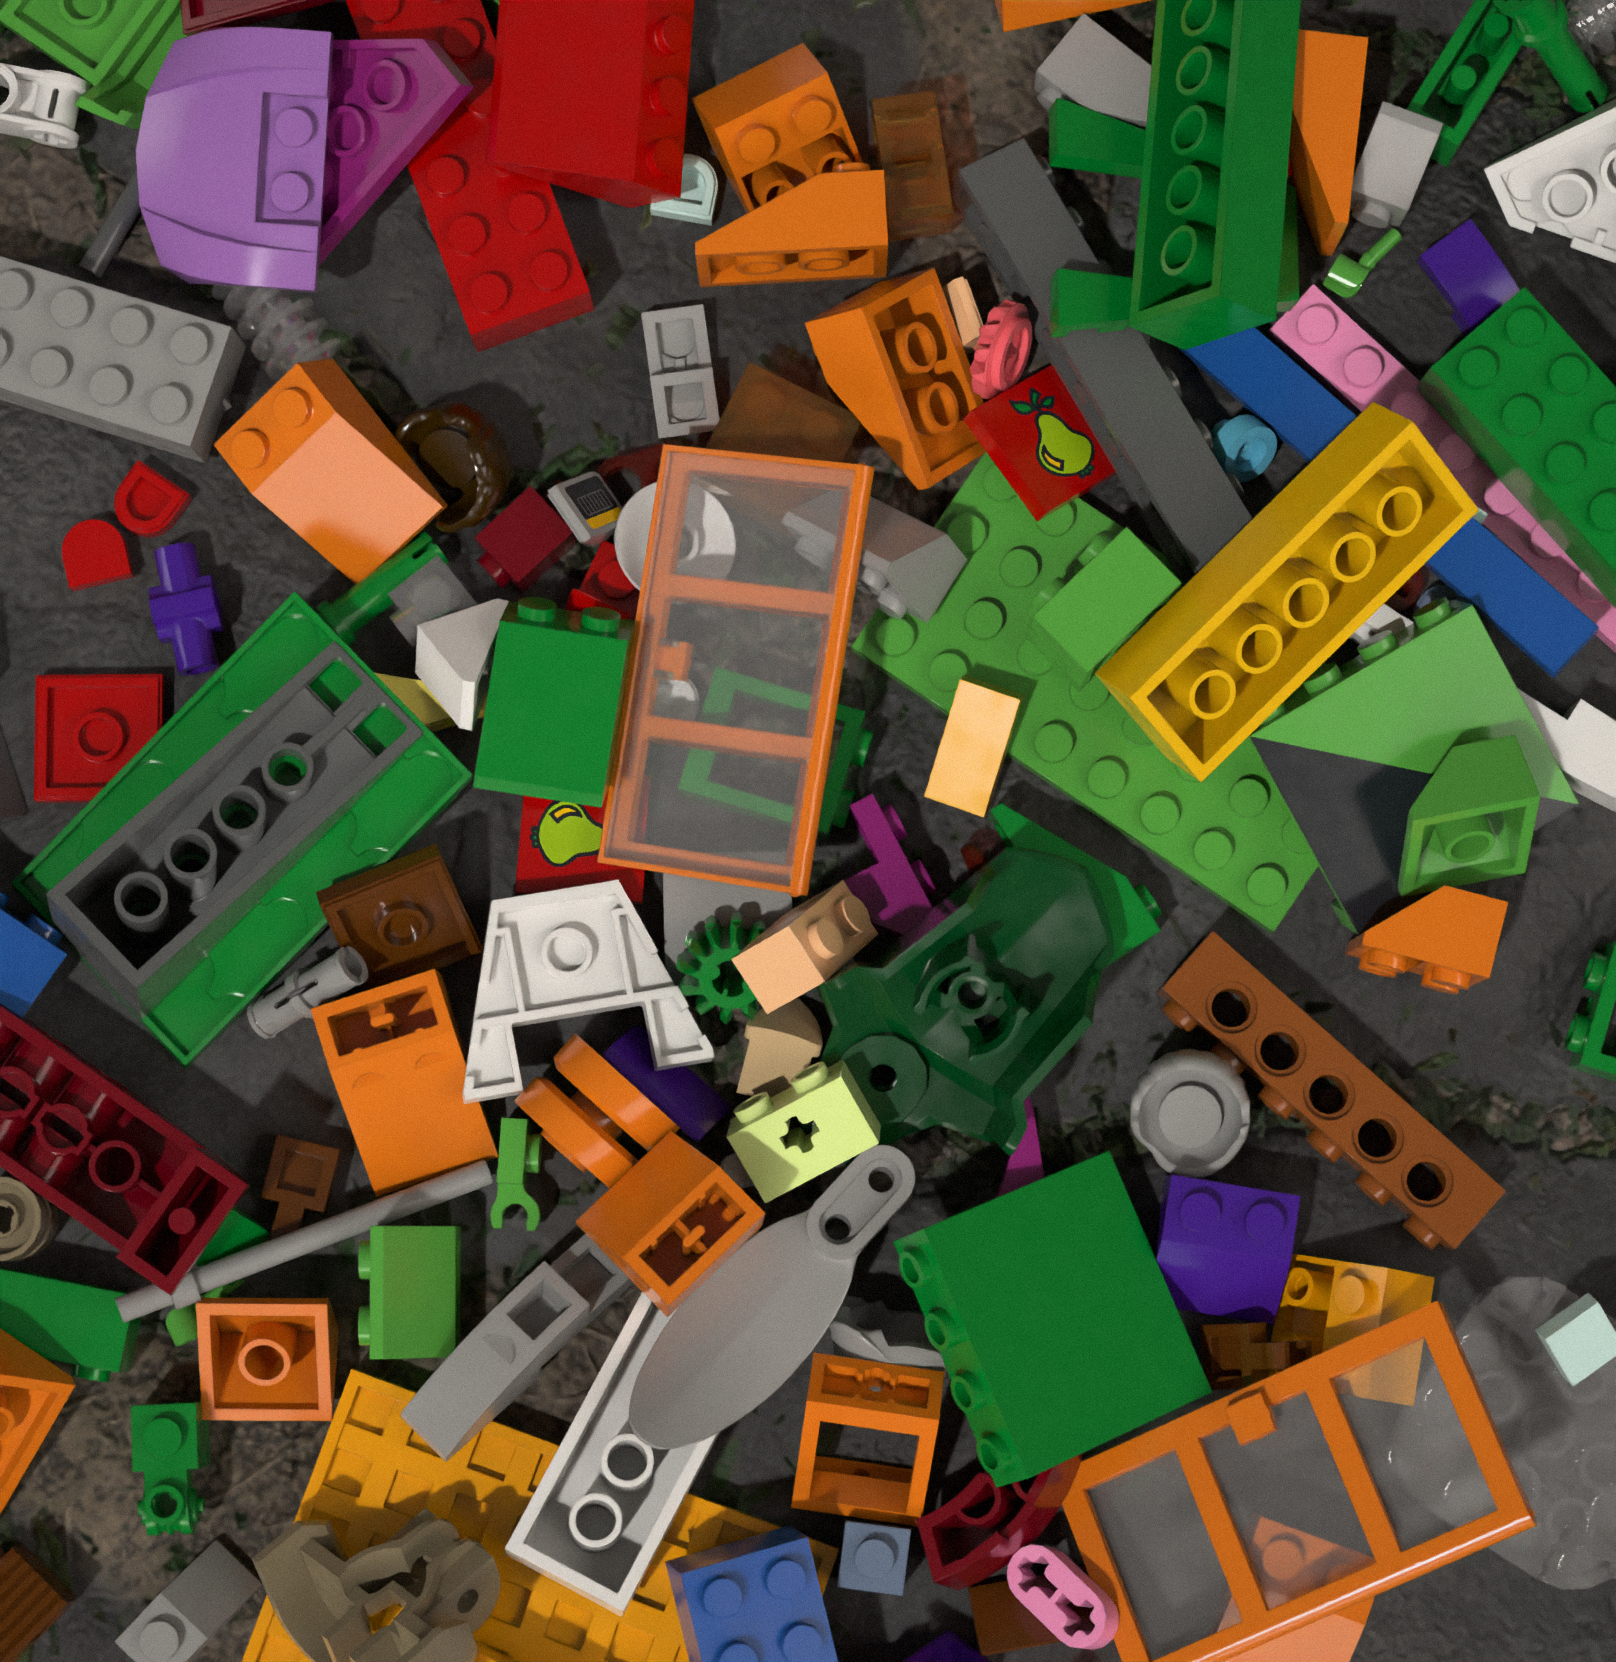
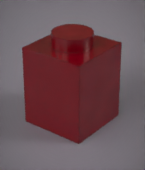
[474,486,578,594]

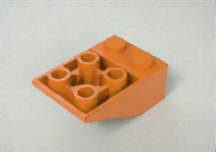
[310,969,499,1197]

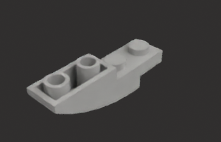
[401,1234,633,1462]

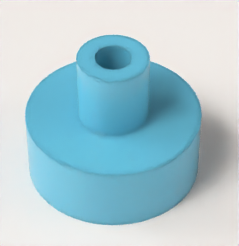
[1211,415,1277,482]

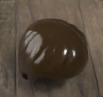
[394,401,512,533]

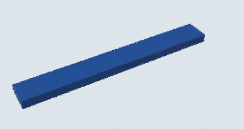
[1178,327,1599,679]

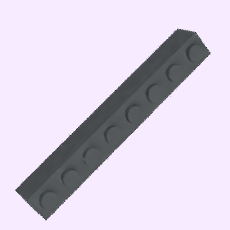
[950,138,1252,587]

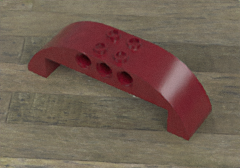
[0,1003,250,1295]

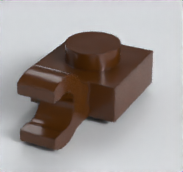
[261,1134,342,1240]
[1200,1322,1312,1390]

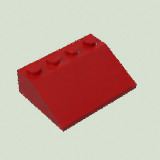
[487,0,695,208]

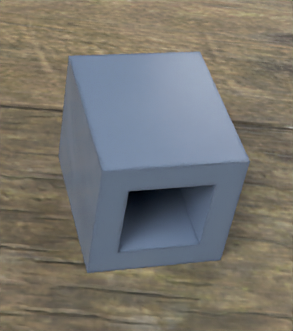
[837,1516,911,1596]

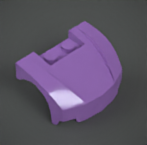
[136,27,334,293]

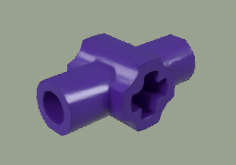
[149,542,224,676]

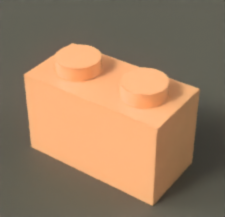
[731,880,878,1014]

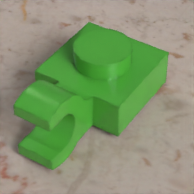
[490,1117,542,1231]

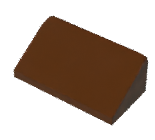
[968,1566,1095,1656]

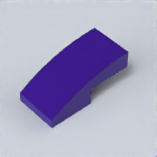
[1416,219,1520,336]

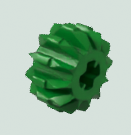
[676,911,767,1025]

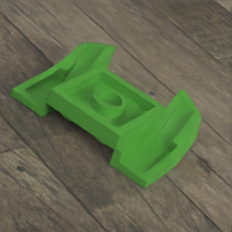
[0,0,187,129]

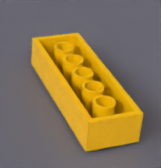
[1095,402,1479,782]

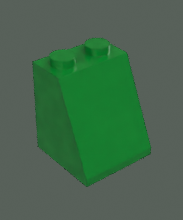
[473,597,635,808]

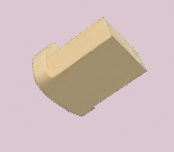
[736,998,823,1098]

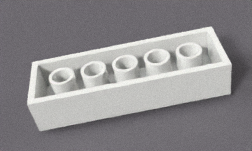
[505,1231,759,1617]

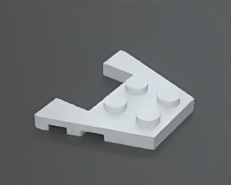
[462,880,714,1104]

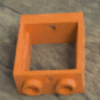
[791,1352,944,1527]

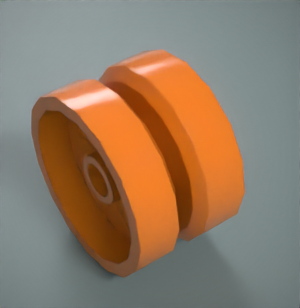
[514,1033,680,1188]

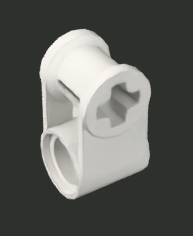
[0,63,90,148]

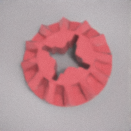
[969,299,1032,400]

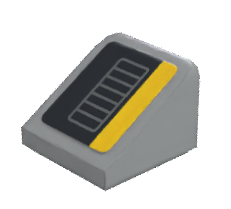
[547,472,623,548]

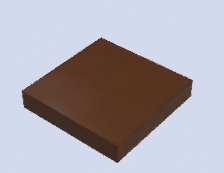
[316,843,483,992]

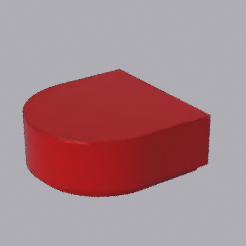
[114,460,193,538]
[62,519,135,592]

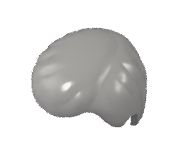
[1130,1049,1250,1178]

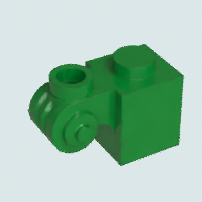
[130,1401,210,1536]

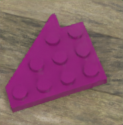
[319,39,474,266]

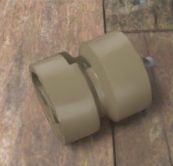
[0,1177,58,1261]

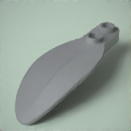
[629,1145,915,1449]

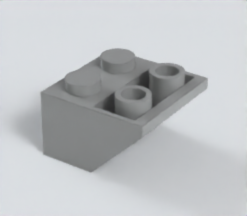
[783,491,967,623]

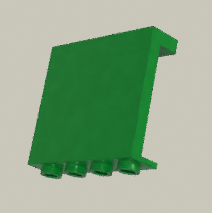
[893,1151,1212,1488]

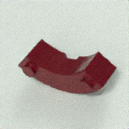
[916,1453,1083,1591]

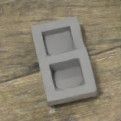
[641,304,721,438]

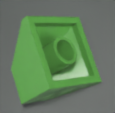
[1397,734,1540,897]

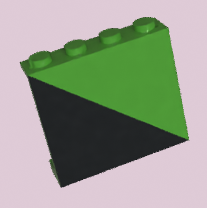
[1245,597,1579,935]

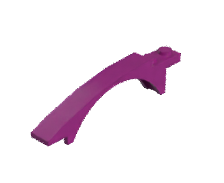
[811,794,1044,1199]

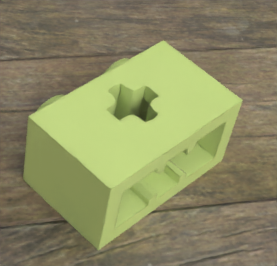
[727,1060,881,1203]

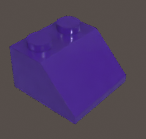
[1153,1175,1301,1325]

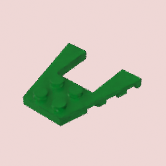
[1049,98,1299,338]

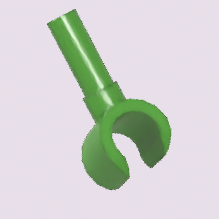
[1323,228,1402,298]
[166,1279,245,1347]

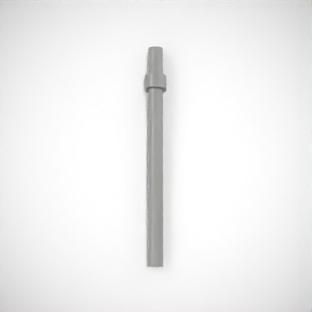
[115,1160,493,1323]

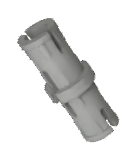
[247,946,368,1039]

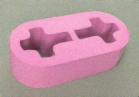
[1007,1544,1119,1650]

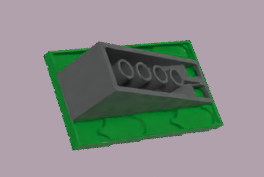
[11,591,473,1069]

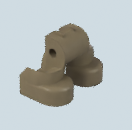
[252,1508,501,1662]

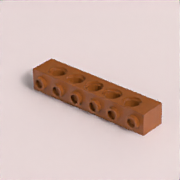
[1157,931,1506,1250]

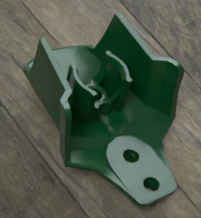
[794,848,1115,1165]

